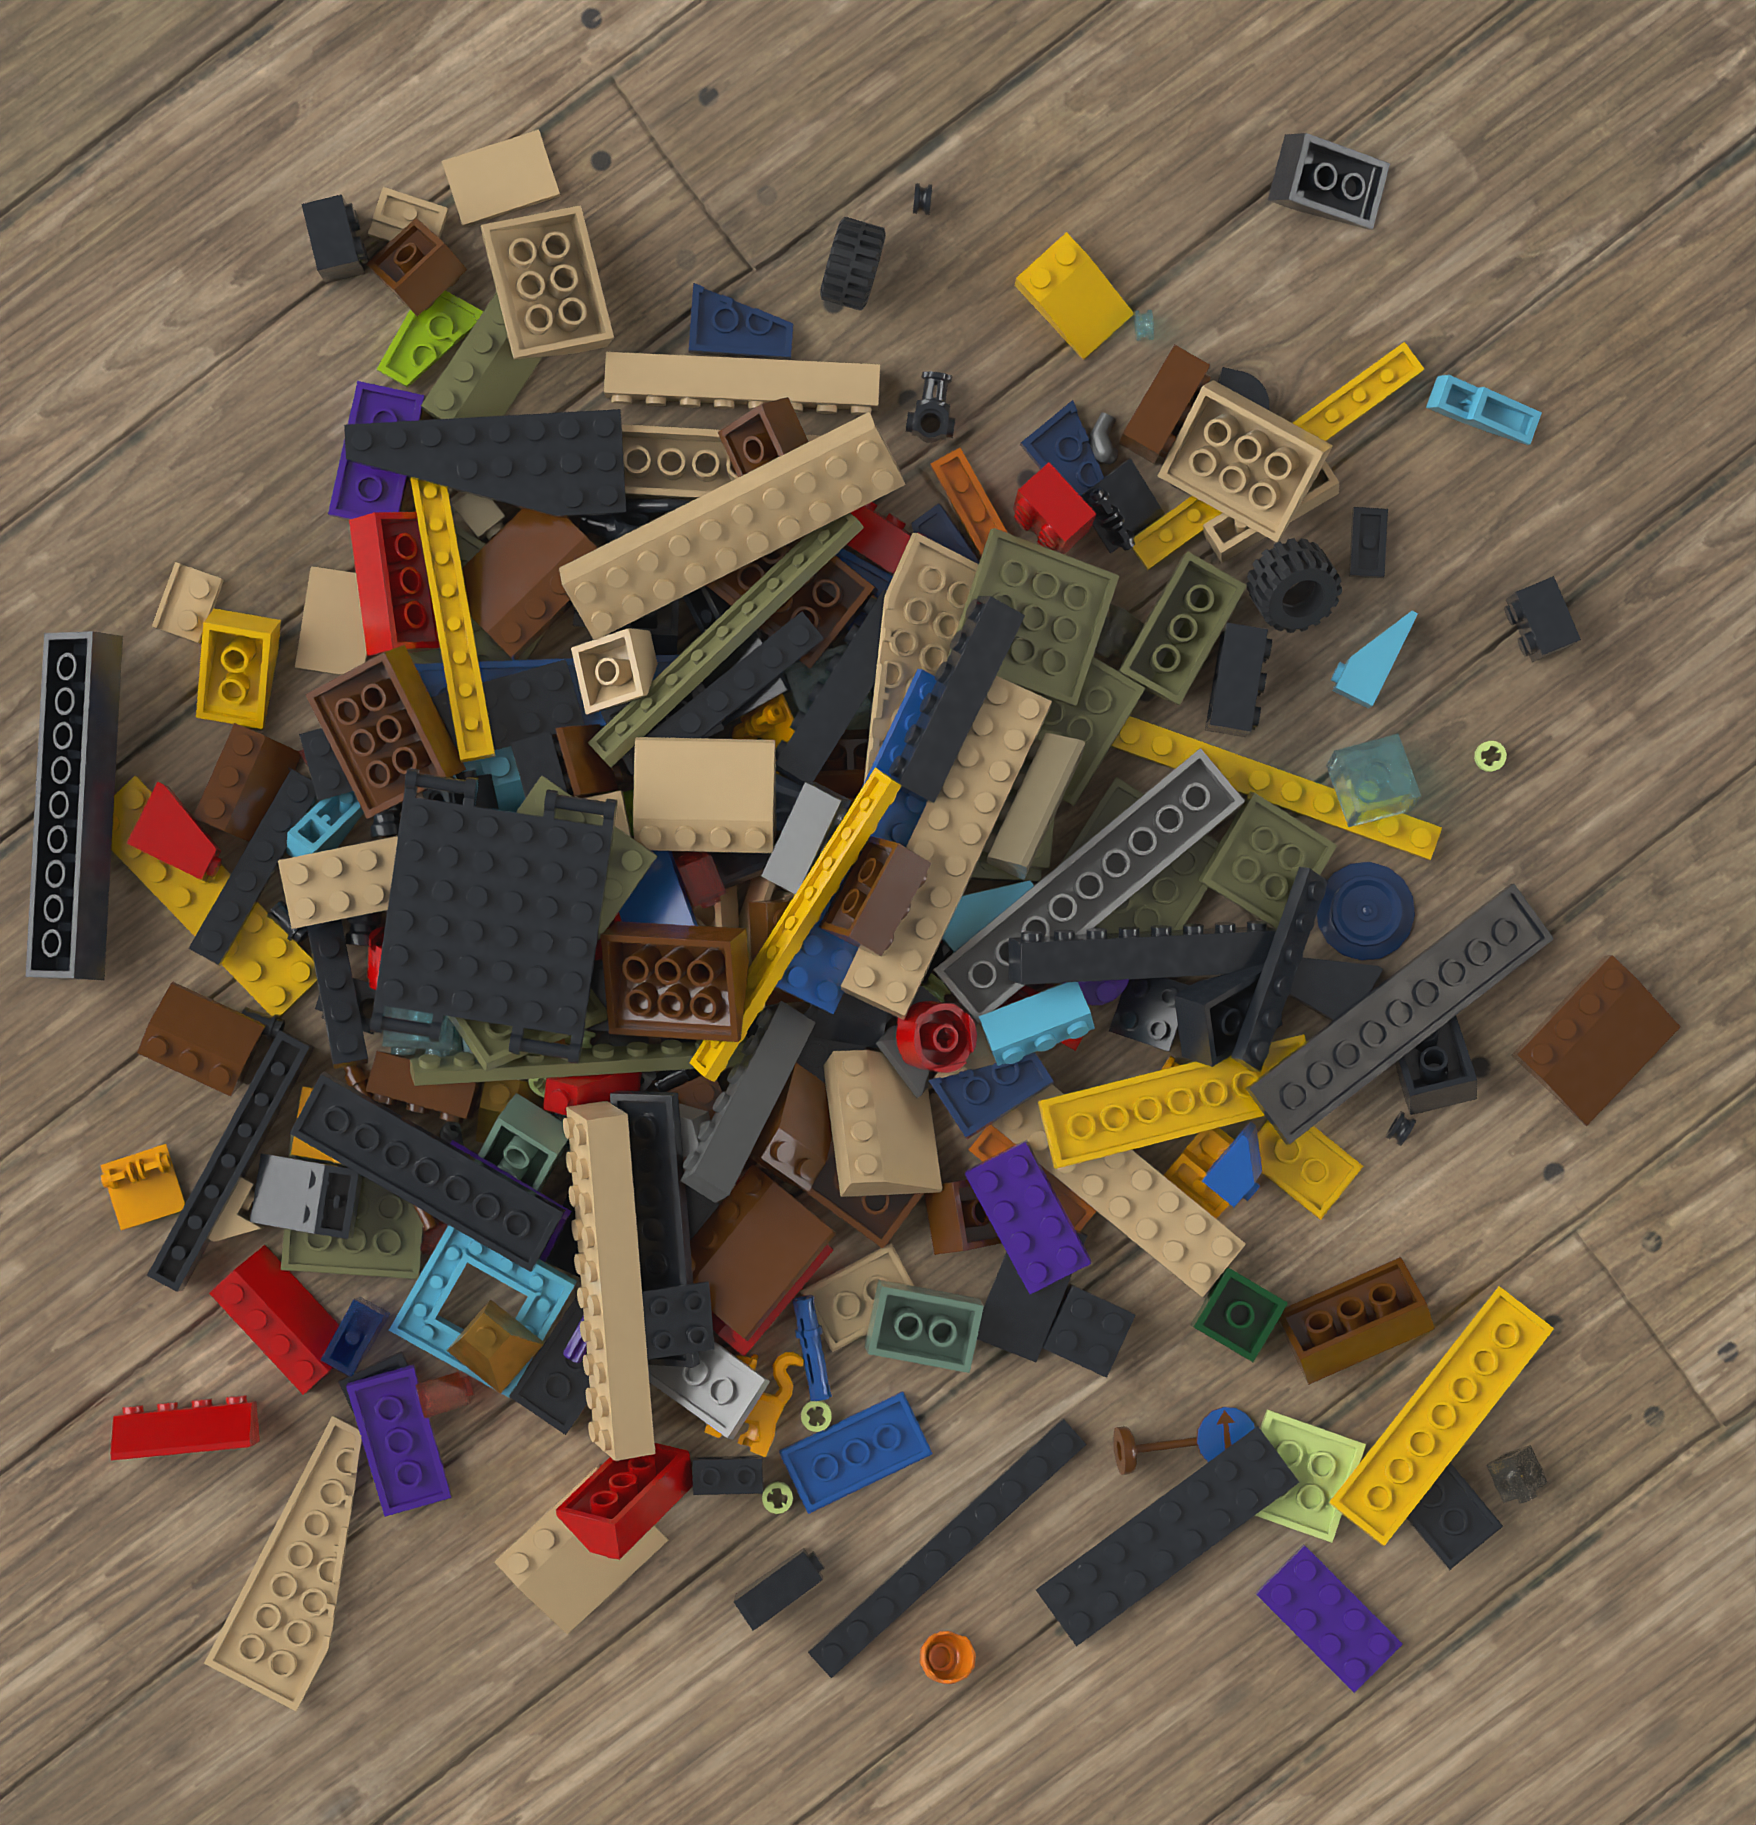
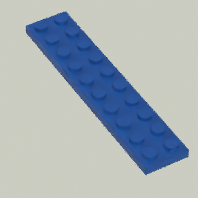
[775,669,937,1014]

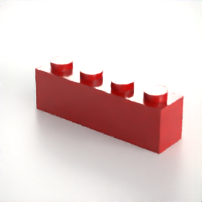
[847,501,933,574]

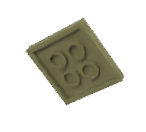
[1198,792,1337,930]

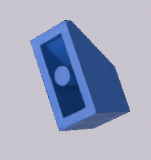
[1202,1121,1262,1207]

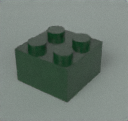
[1190,1267,1288,1362]

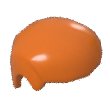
[920,1631,976,1684]

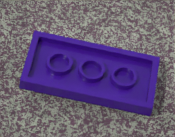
[328,381,426,520]
[964,1140,1092,1294]
[346,1365,452,1517]
[1255,1544,1403,1693]

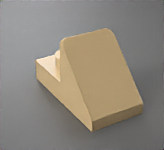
[208,1177,265,1242]

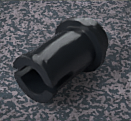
[267,900,308,944]
[242,1007,285,1041]
[654,1069,699,1092]

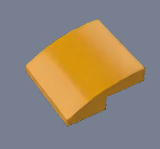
[1163,1127,1263,1219]

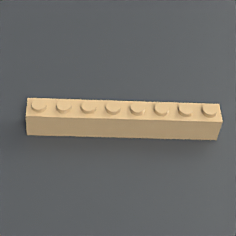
[604,352,880,416]

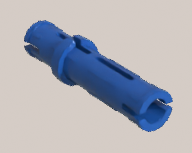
[792,1295,832,1401]

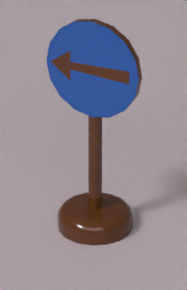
[1113,1407,1255,1475]

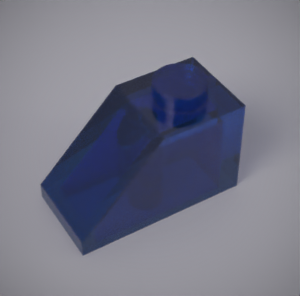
[321,1296,390,1377]

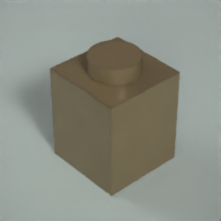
[452,493,508,541]

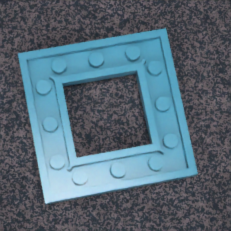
[389,1225,577,1398]

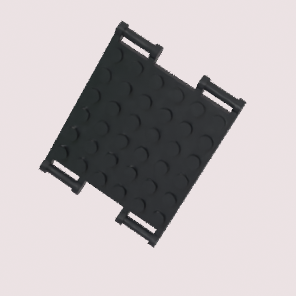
[370,768,618,1064]

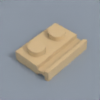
[367,187,449,242]
[152,562,224,644]

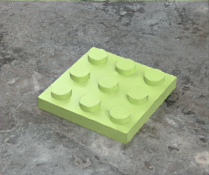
[1255,1409,1366,1543]

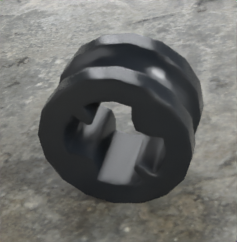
[913,183,932,215]
[1386,1111,1416,1146]

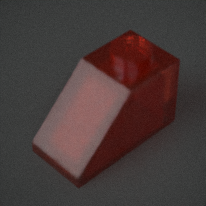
[675,851,726,908]
[415,1370,475,1418]

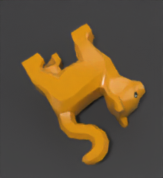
[704,1352,804,1457]

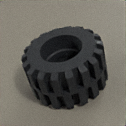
[820,217,886,311]
[1246,538,1342,633]

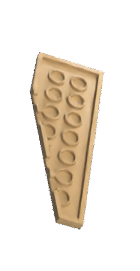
[864,533,979,782]
[204,1415,363,1711]

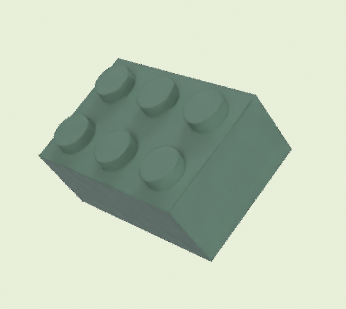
[478,1093,569,1193]
[865,1279,984,1373]

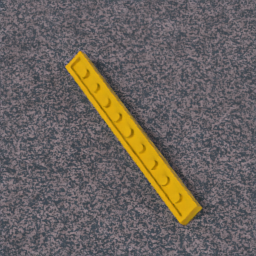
[1132,342,1424,570]
[410,478,496,763]
[1111,716,1442,860]
[689,768,902,1082]

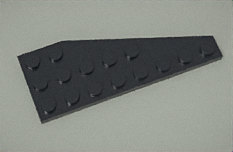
[344,409,627,518]

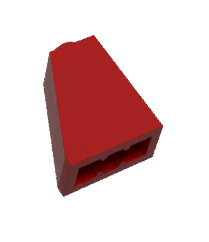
[127,781,222,882]
[543,1047,642,1116]

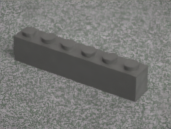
[681,1001,815,1203]

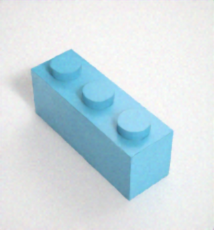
[979,982,1095,1066]

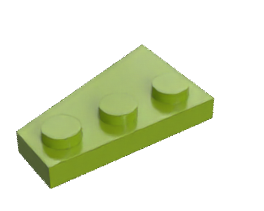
[377,290,484,388]

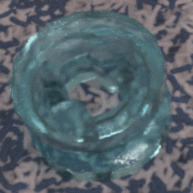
[1134,309,1154,341]

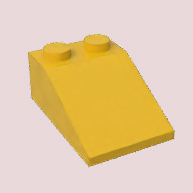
[1015,232,1134,360]
[196,608,281,729]

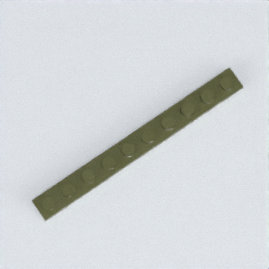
[588,513,864,767]
[410,1036,748,1086]

